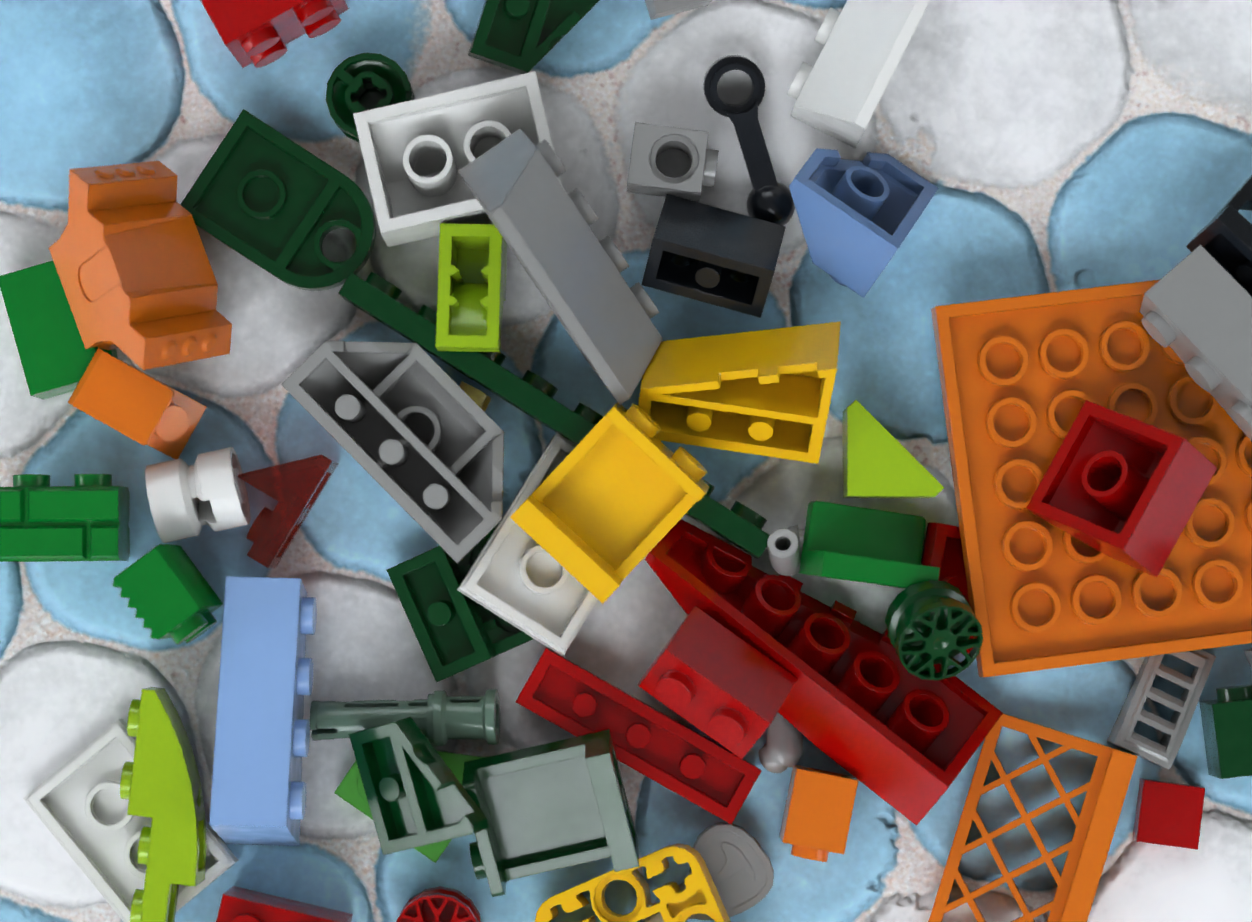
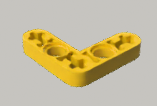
[535,843,731,922]

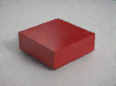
[1133,778,1205,850]

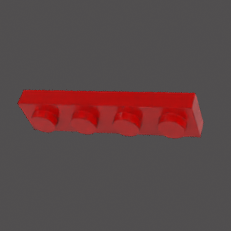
[516,647,762,824]

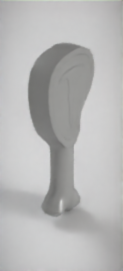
[641,822,774,922]

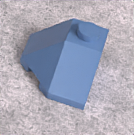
[789,148,938,298]

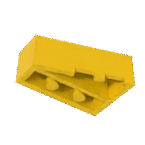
[638,321,841,464]

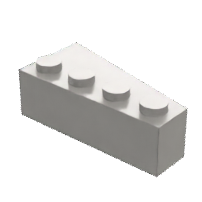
[1140,245,1252,442]

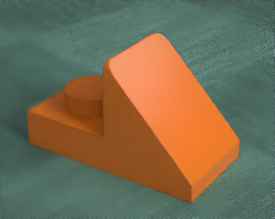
[68,348,207,459]

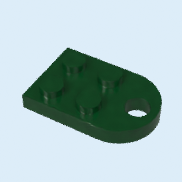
[180,109,376,291]

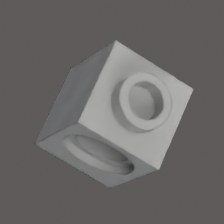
[627,122,719,201]

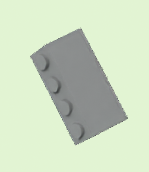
[458,128,663,405]

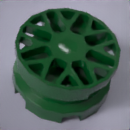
[326,53,415,143]
[885,580,983,680]

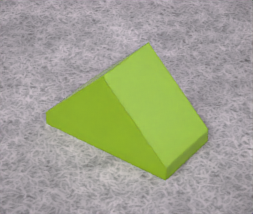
[843,400,944,498]

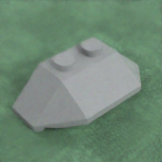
[281,340,504,563]

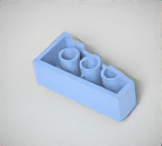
[209,576,317,846]

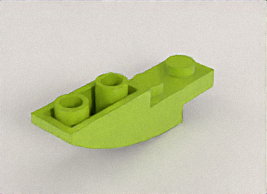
[120,687,207,922]

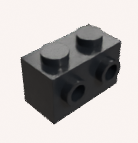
[641,194,786,318]

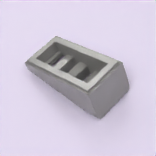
[1107,649,1216,770]

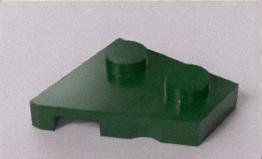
[468,0,600,74]

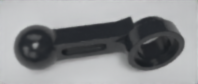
[703,55,795,226]

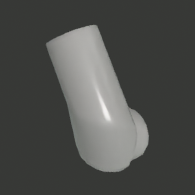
[767,525,805,576]
[758,713,803,773]

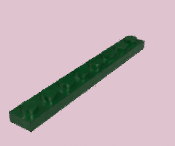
[338,272,770,559]

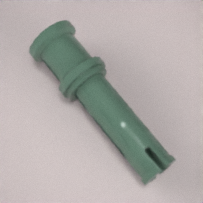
[310,689,500,746]

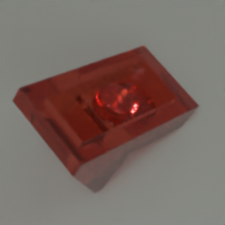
[237,455,339,568]

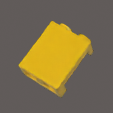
[510,402,709,604]

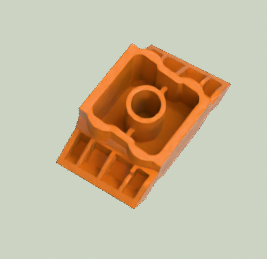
[49,161,232,370]

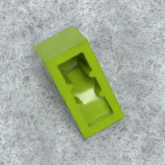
[436,223,507,352]

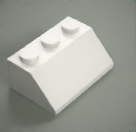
[787,0,931,148]
[353,71,563,248]

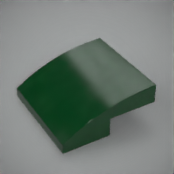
[387,524,533,683]

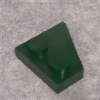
[349,717,490,855]

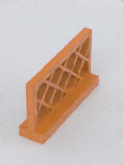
[928,713,1138,922]

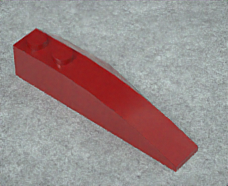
[645,519,1003,826]

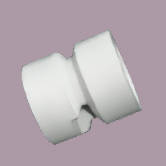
[145,447,251,543]

